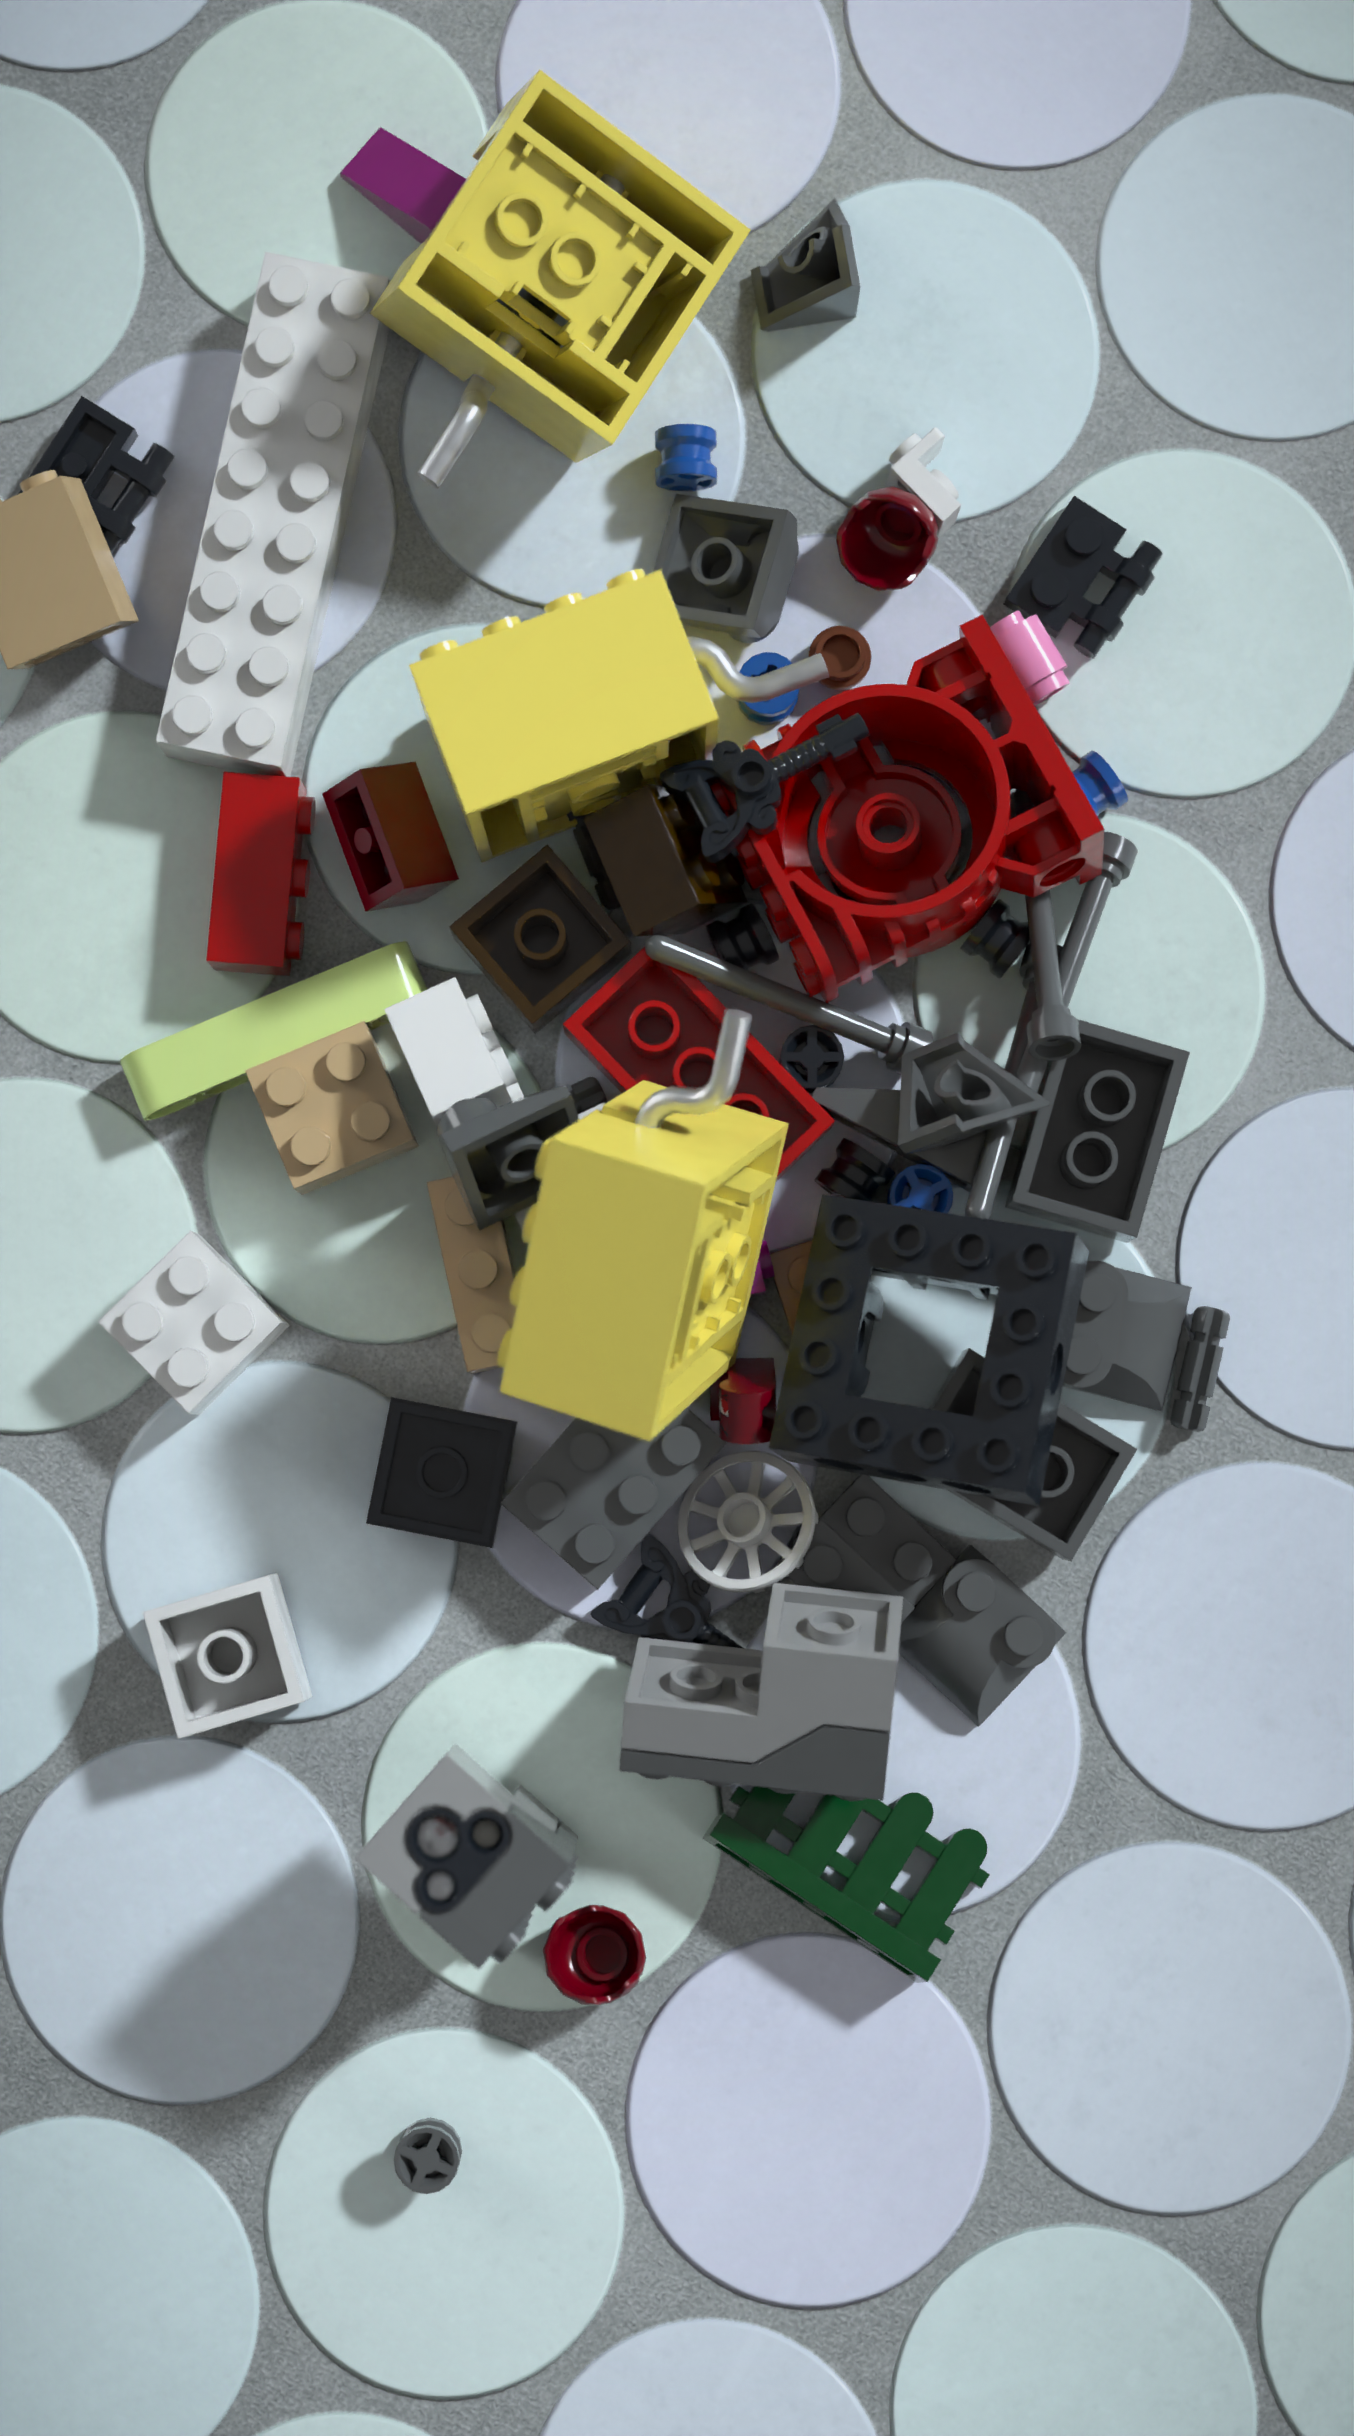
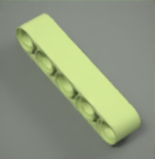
[120,941,427,1121]

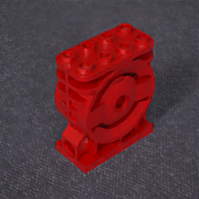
[710,615,1105,1003]

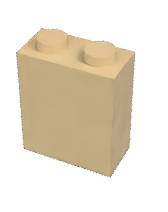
[0,470,139,669]

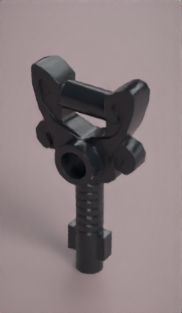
[659,712,870,863]
[590,1534,743,1648]

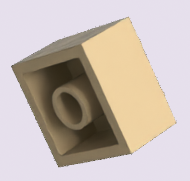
[245,1021,419,1195]

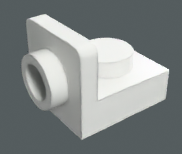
[886,427,961,538]

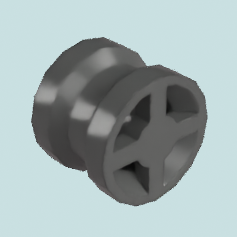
[394,2118,462,2194]

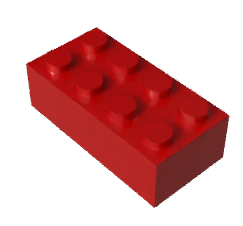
[563,946,835,1183]

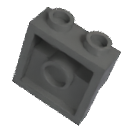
[776,1474,957,1623]

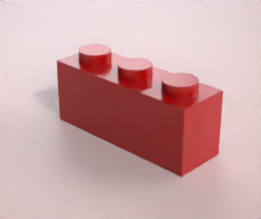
[206,772,316,976]

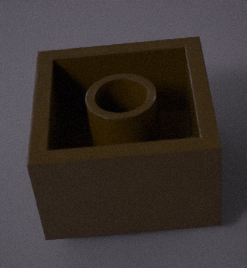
[583,784,748,937]
[449,844,632,1034]

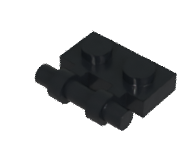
[17,396,174,554]
[1003,496,1163,658]

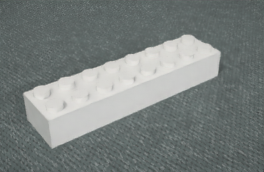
[156,252,390,777]

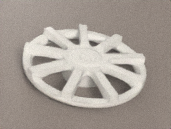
[678,1451,818,1593]

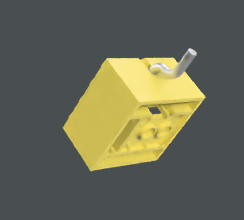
[369,70,751,488]
[409,569,829,863]
[497,1009,789,1441]

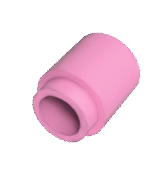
[990,610,1070,706]

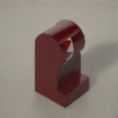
[710,1358,776,1445]

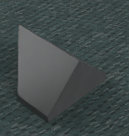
[751,198,860,332]
[898,1033,1052,1154]

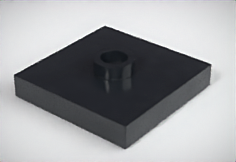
[366,1397,518,1548]

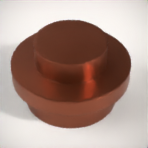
[808,626,871,690]

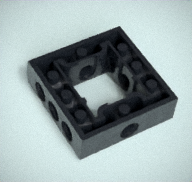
[769,1194,1089,1506]

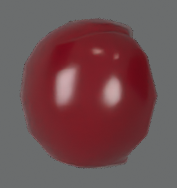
[836,486,939,591]
[543,1905,646,2006]

